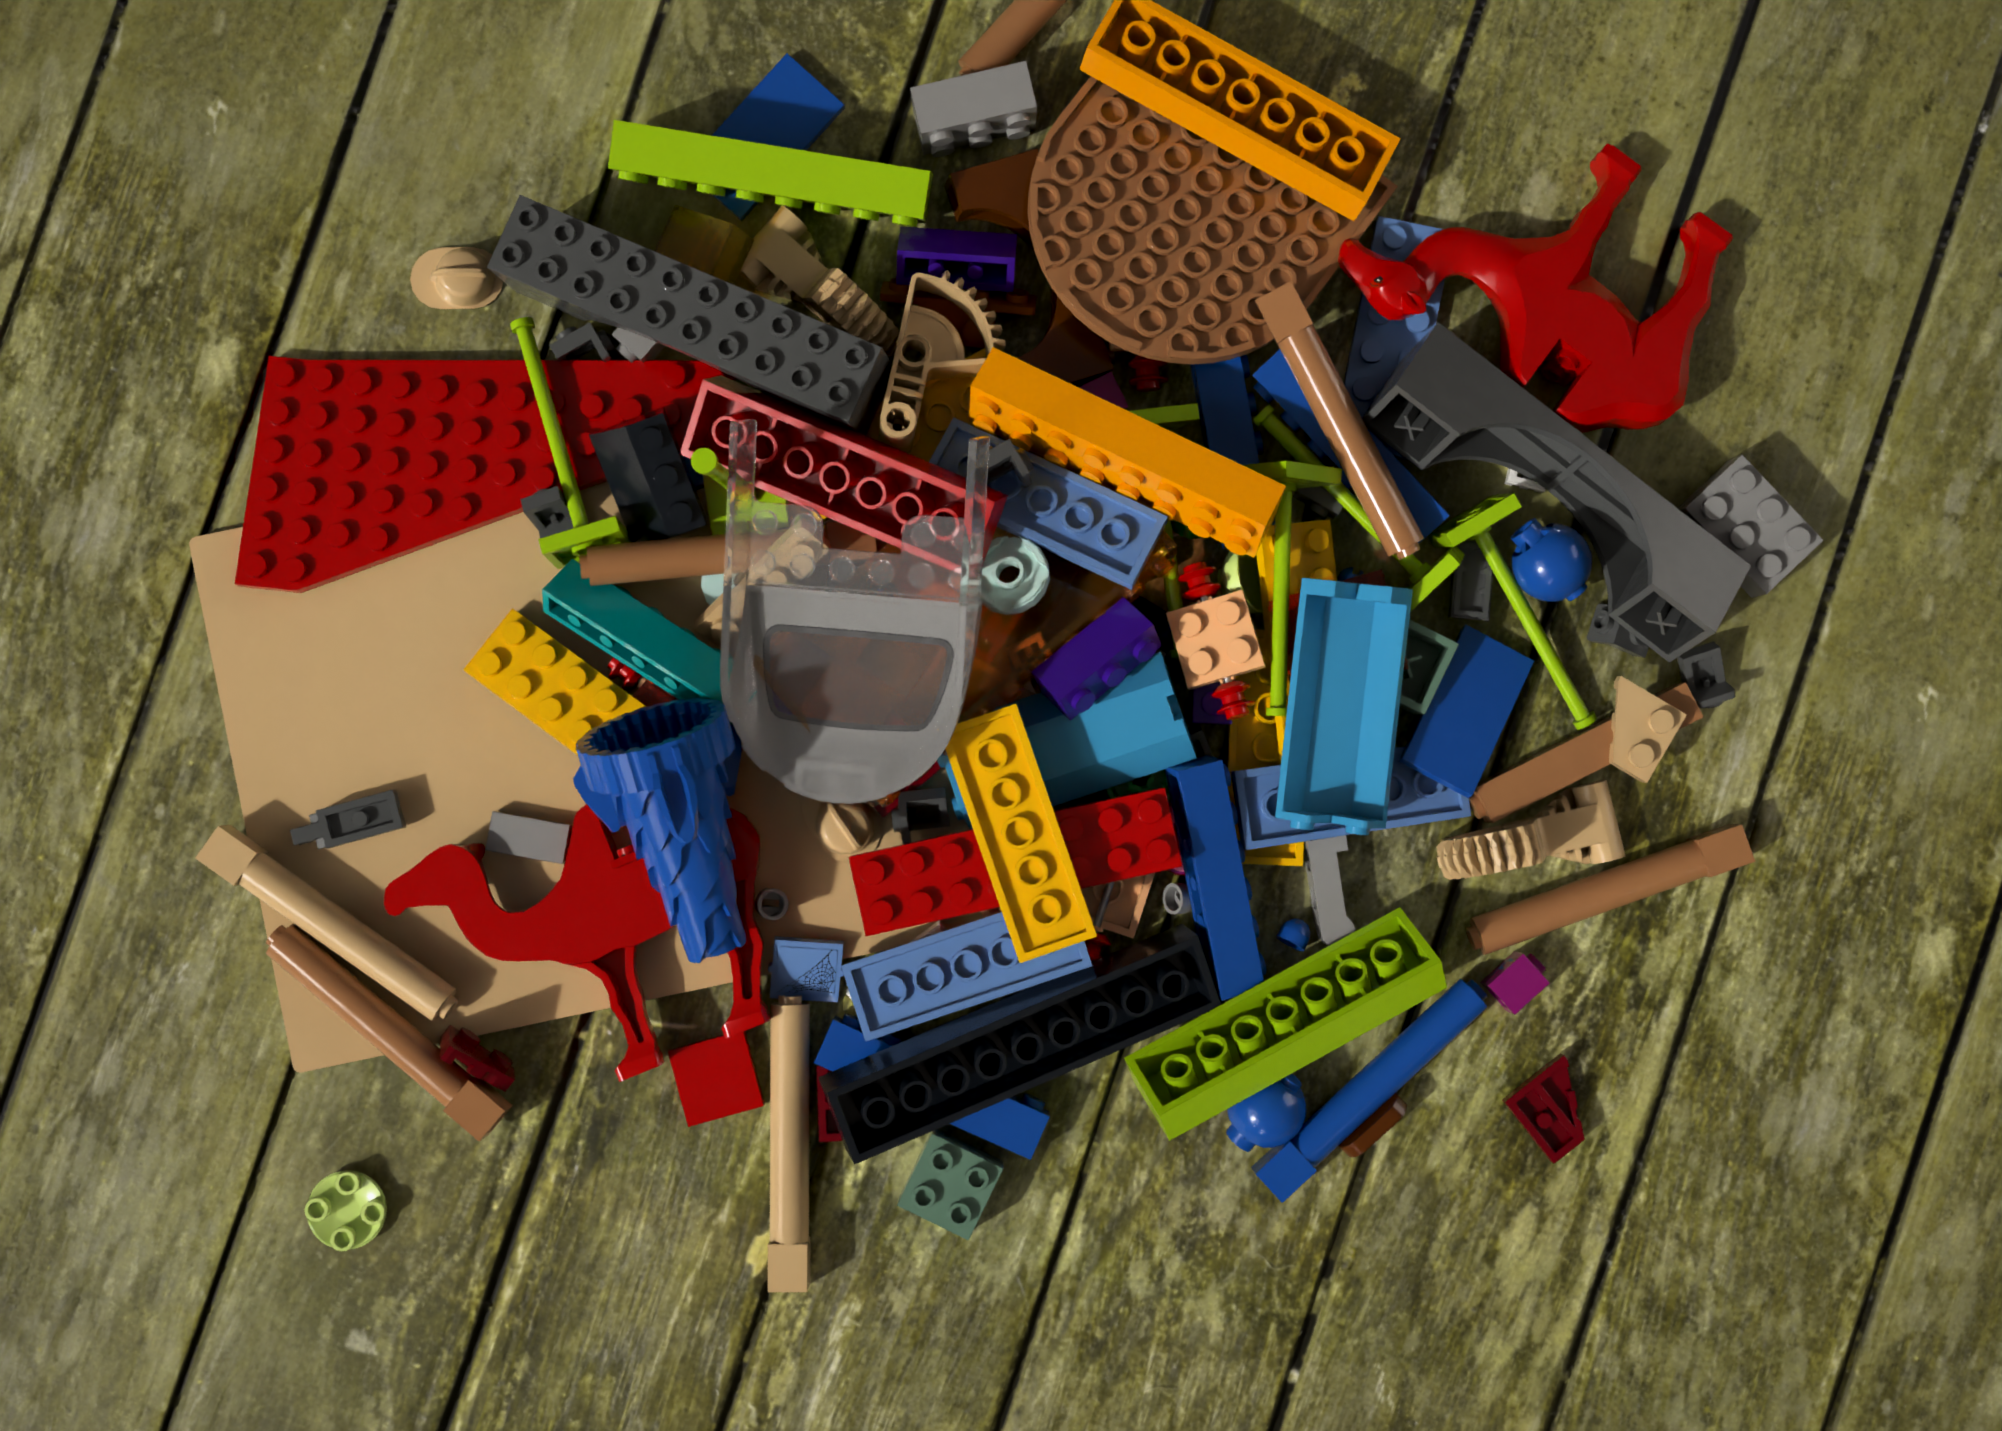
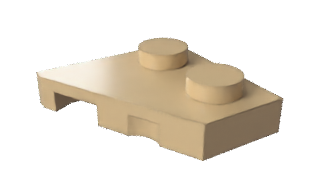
[1609,676,1687,783]

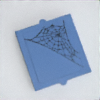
[768,936,844,1002]

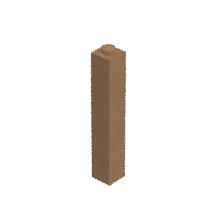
[1469,682,1704,823]

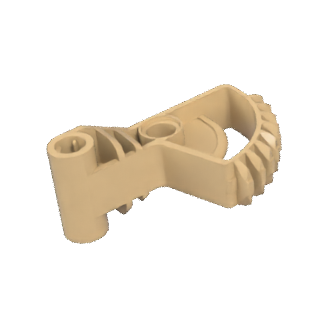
[731,206,899,358]
[878,270,1006,454]
[1436,780,1626,880]

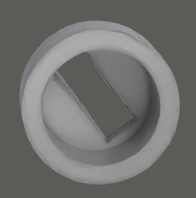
[1163,883,1192,915]
[755,888,789,920]

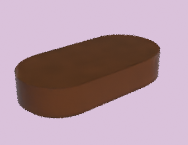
[1339,1093,1407,1157]

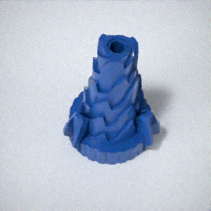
[573,698,747,963]

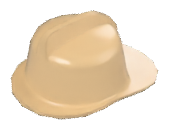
[410,247,503,309]
[801,794,880,863]

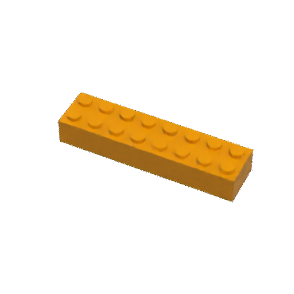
[1079,0,1401,221]
[969,347,1286,558]

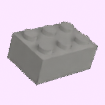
[910,61,1037,157]
[1678,455,1824,598]

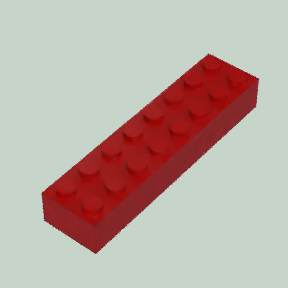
[680,375,1008,577]
[848,787,1182,936]

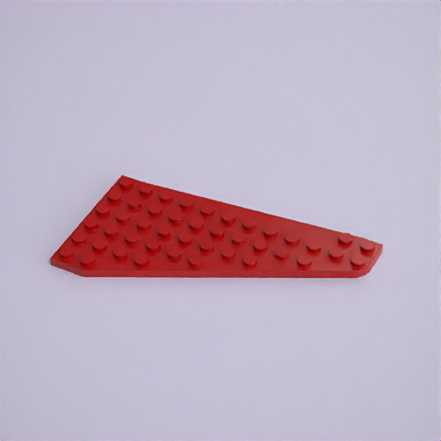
[234,356,736,593]

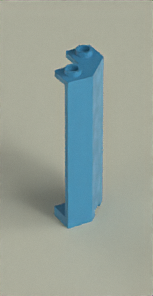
[1275,578,1413,835]
[937,652,1197,829]

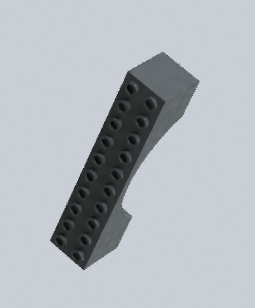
[487,195,892,436]
[1362,322,1751,663]

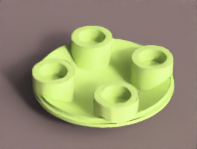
[304,1170,387,1252]

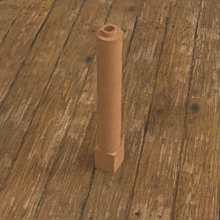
[958,0,1067,76]
[1255,281,1424,560]
[579,521,878,586]
[1466,824,1756,955]
[266,924,513,1141]

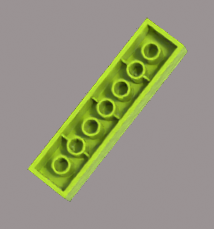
[608,120,933,228]
[1124,907,1447,1141]

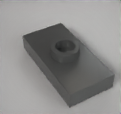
[1448,540,1496,622]

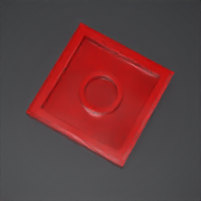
[668,1031,765,1127]

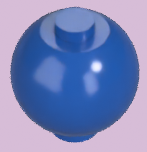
[1511,518,1592,602]
[1226,1074,1306,1152]

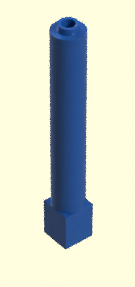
[1251,979,1488,1203]

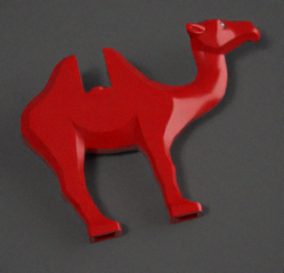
[1338,144,1733,433]
[384,804,771,1082]

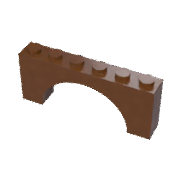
[944,149,1115,387]

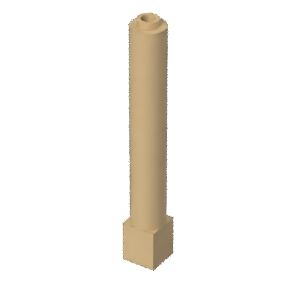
[195,825,458,1021]
[768,995,811,1292]

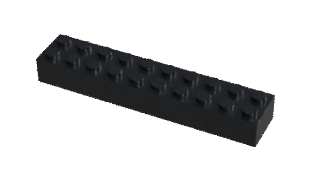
[818,924,1221,1165]

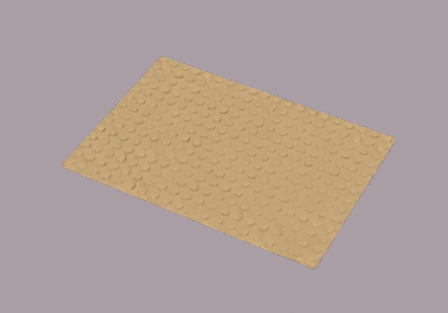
[189,394,1013,1073]

